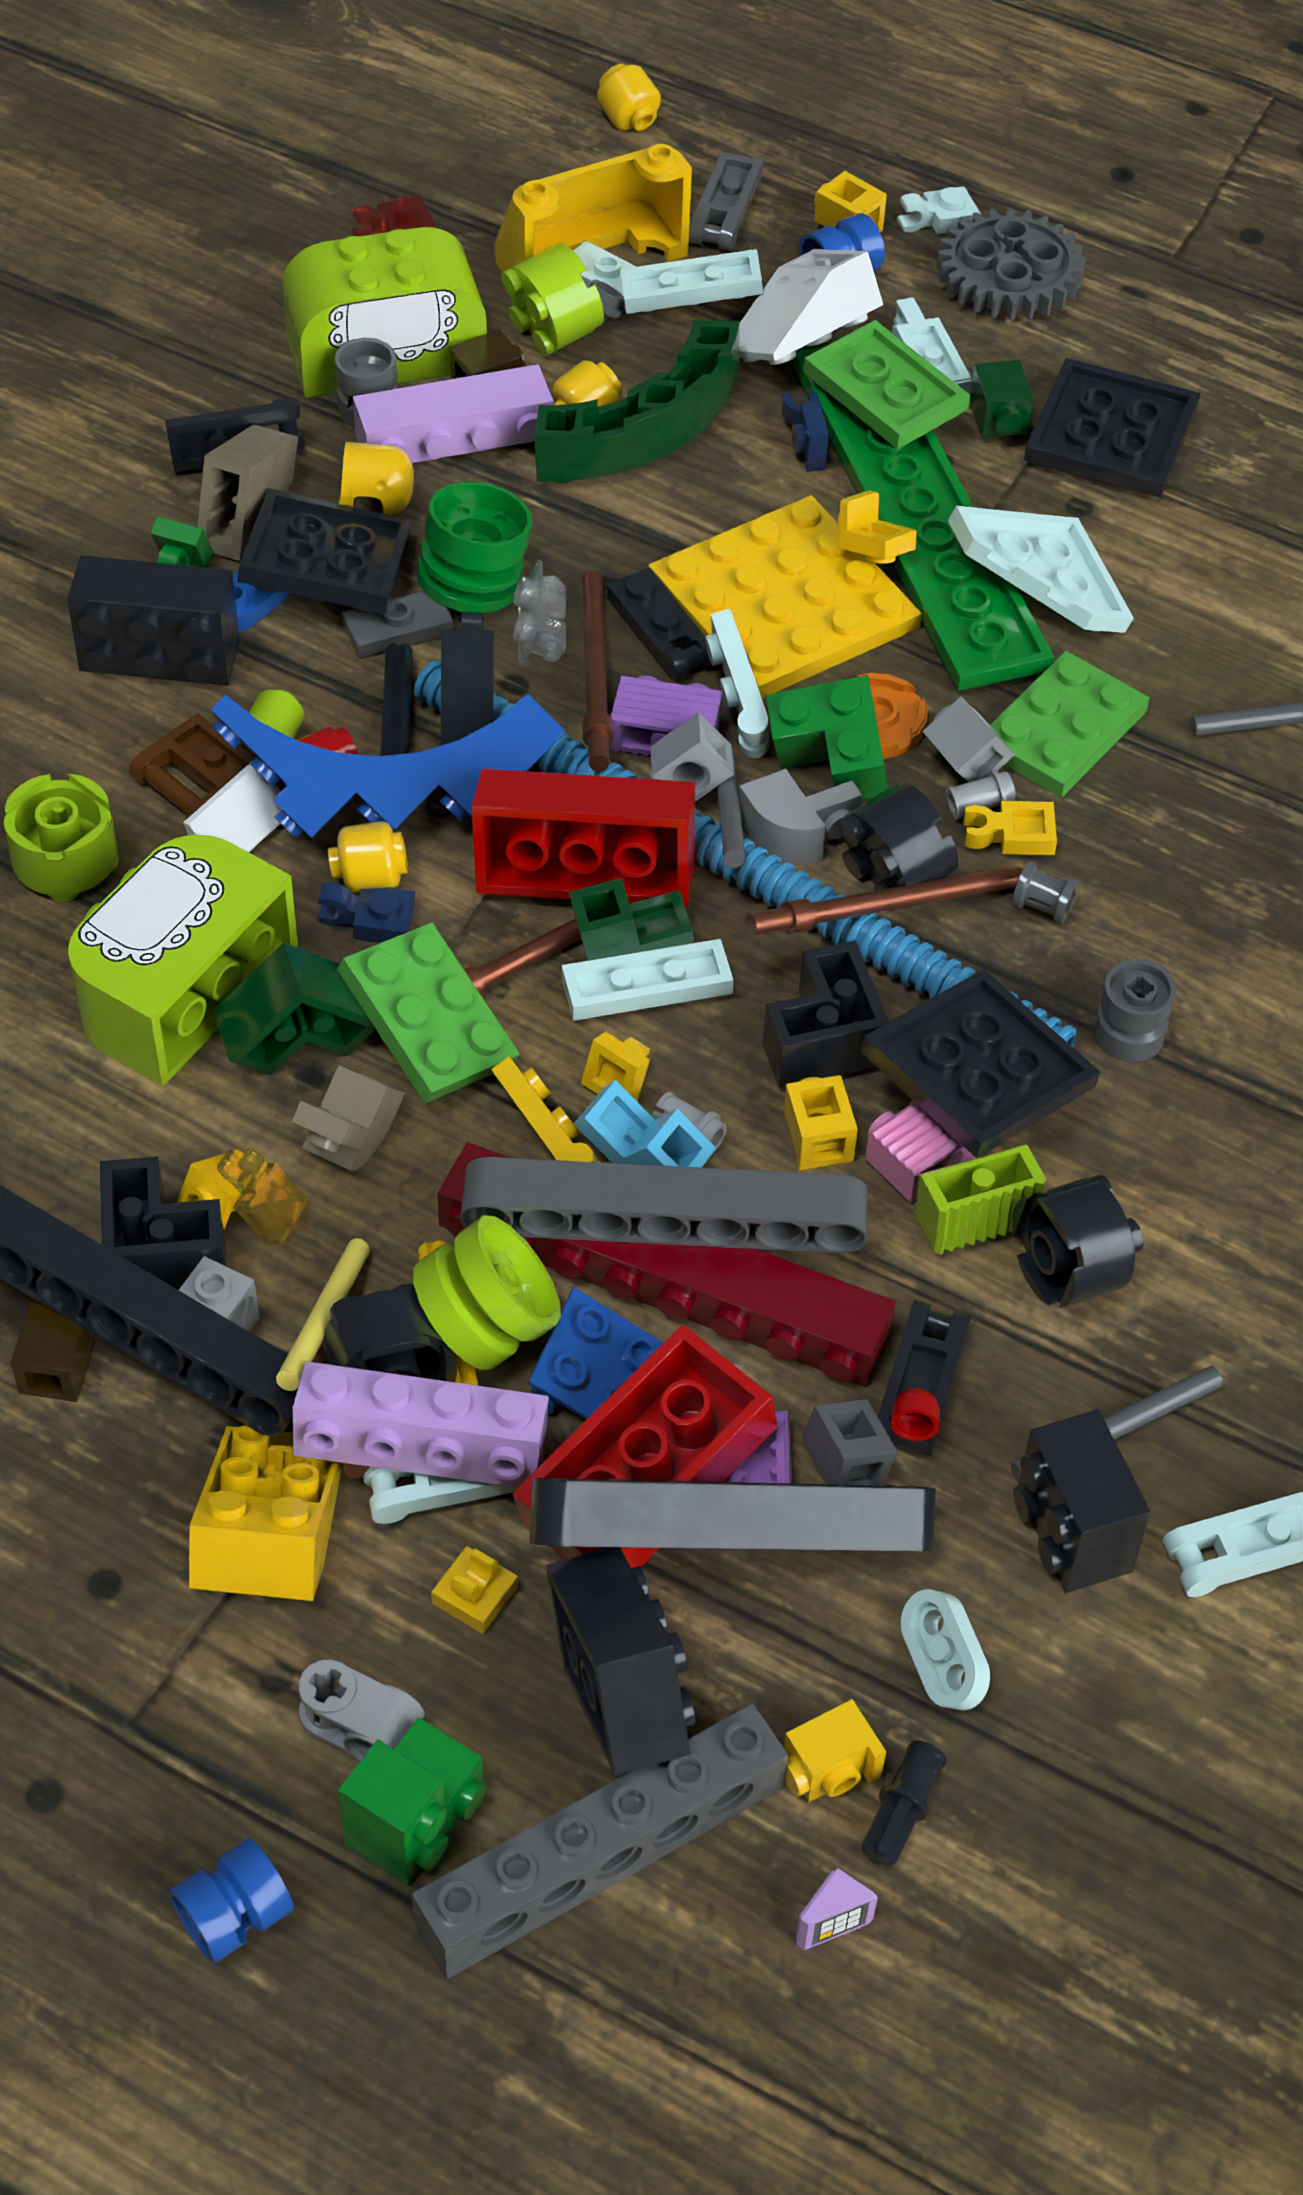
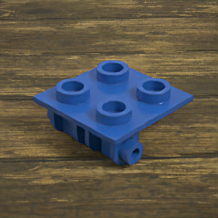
[527,1287,663,1420]

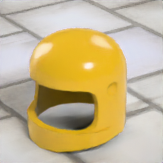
[337,442,414,515]

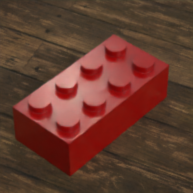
[471,769,695,907]
[512,1324,778,1568]

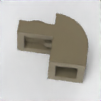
[291,1065,405,1171]

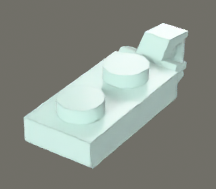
[892,297,972,393]

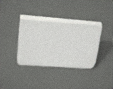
[183,760,281,852]

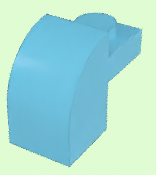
[574,1080,717,1168]

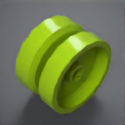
[413,1215,561,1370]

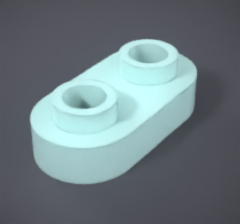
[901,1589,990,1710]

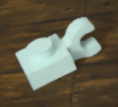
[897,187,981,234]

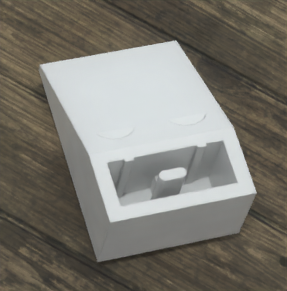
[739,249,883,365]

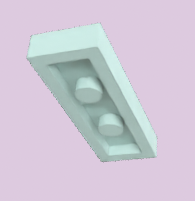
[620,249,763,314]
[562,939,734,1021]

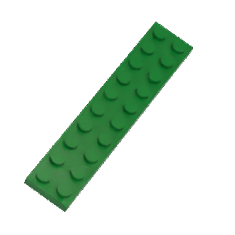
[793,345,1054,691]

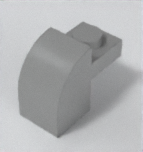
[739,769,862,865]

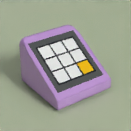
[795,1868,878,1950]

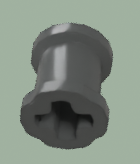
[1012,862,1080,924]

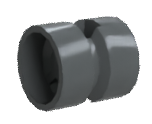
[334,337,398,428]
[1094,959,1177,1063]

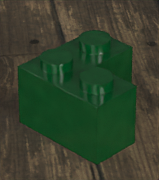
[213,942,376,1075]

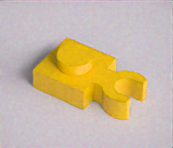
[963,801,1057,855]

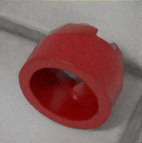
[891,1387,940,1441]

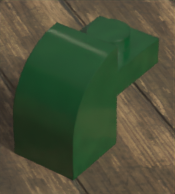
[569,878,695,961]

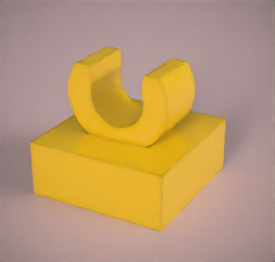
[581,1032,650,1101]
[431,1546,518,1634]

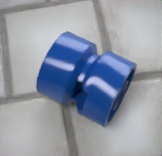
[799,212,885,271]
[168,1837,294,1964]

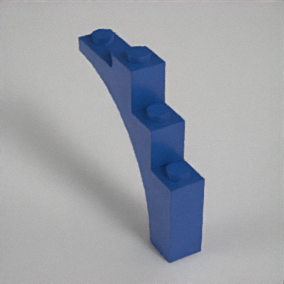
[211,694,565,840]

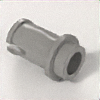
[945,770,1016,820]
[652,1091,727,1148]

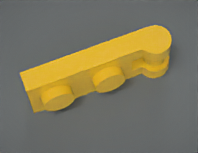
[491,1056,601,1163]

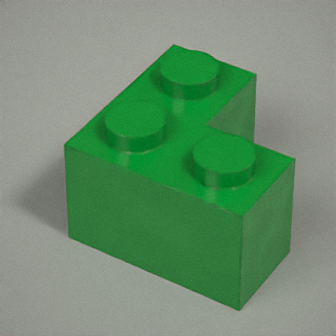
[766,675,889,800]
[338,1717,486,1887]

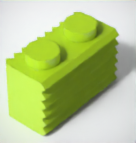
[915,1144,1046,1255]

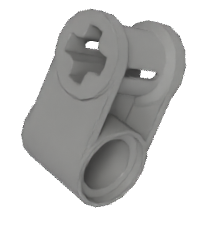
[299,1660,425,1762]

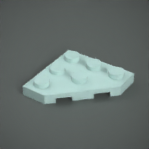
[948,506,1134,633]

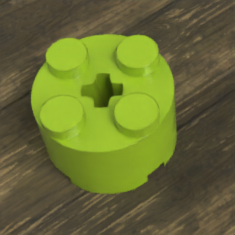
[501,243,604,357]
[3,774,119,902]

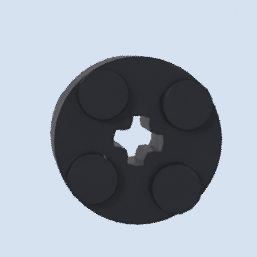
[839,783,958,911]
[1012,1175,1144,1308]
[322,1284,457,1382]

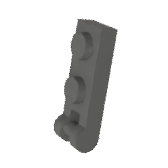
[689,152,764,252]

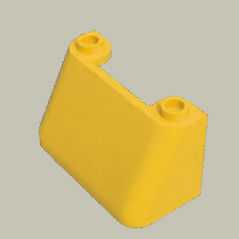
[495,144,692,272]

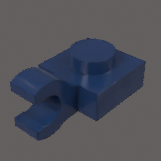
[782,390,829,472]
[318,883,415,943]

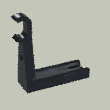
[441,613,494,746]

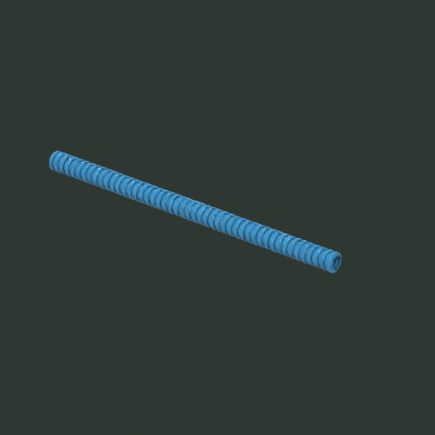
[414,660,1076,1047]

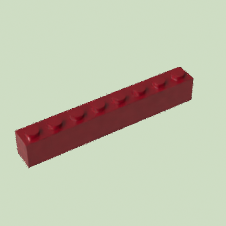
[437,1142,896,1387]

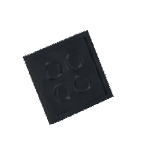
[1024,358,1201,497]
[237,488,412,614]
[860,969,1100,1159]

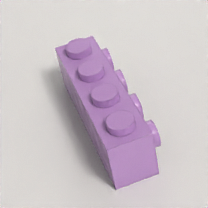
[353,364,554,463]
[293,1361,549,1488]

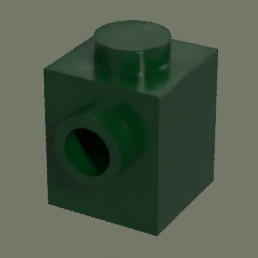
[969,360,1033,438]

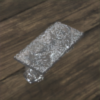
[513,560,566,665]

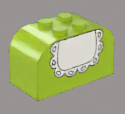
[282,227,487,398]
[68,835,298,1087]

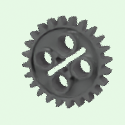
[937,208,1086,321]

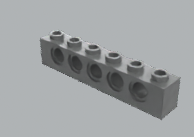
[412,1704,788,1980]

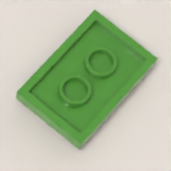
[803,320,970,449]
[990,651,1150,798]
[337,923,520,1104]

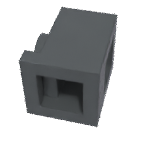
[802,1399,898,1485]

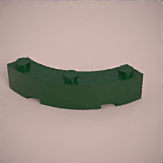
[534,320,740,484]

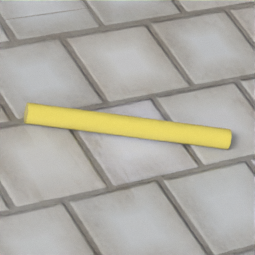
[276,1239,370,1391]

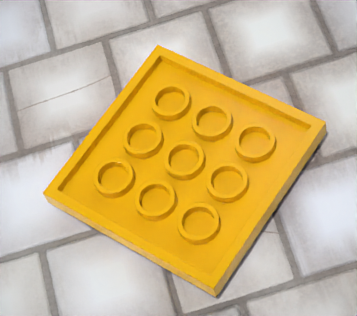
[648,495,922,698]

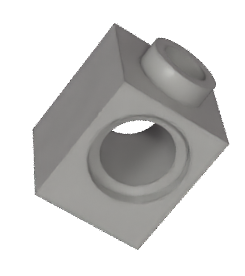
[923,696,1015,782]
[650,712,734,802]
[179,1256,260,1332]

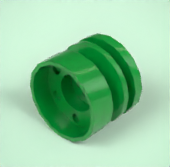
[417,481,532,613]

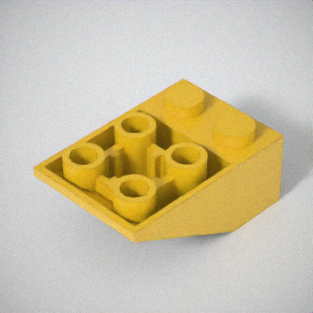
[189,1425,343,1601]

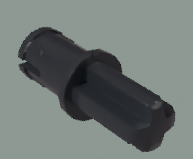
[861,1740,947,1867]

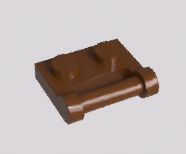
[129,713,256,818]

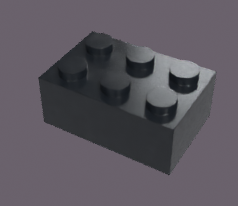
[67,555,240,686]
[546,1547,695,1776]

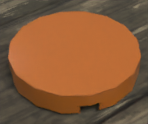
[857,673,928,759]

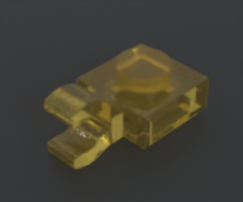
[217,1147,309,1245]

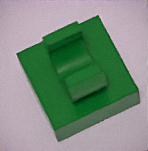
[150,516,214,568]

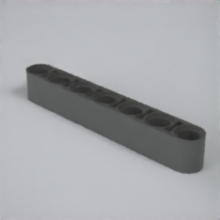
[460,1157,868,1253]

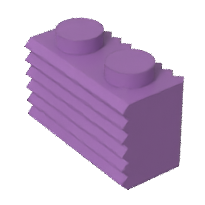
[610,676,723,763]

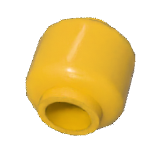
[597,64,661,131]
[552,360,623,407]
[328,821,408,895]

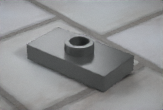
[342,591,453,659]

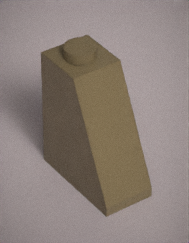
[197,425,298,561]

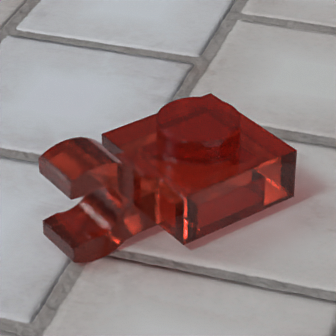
[352,196,435,237]

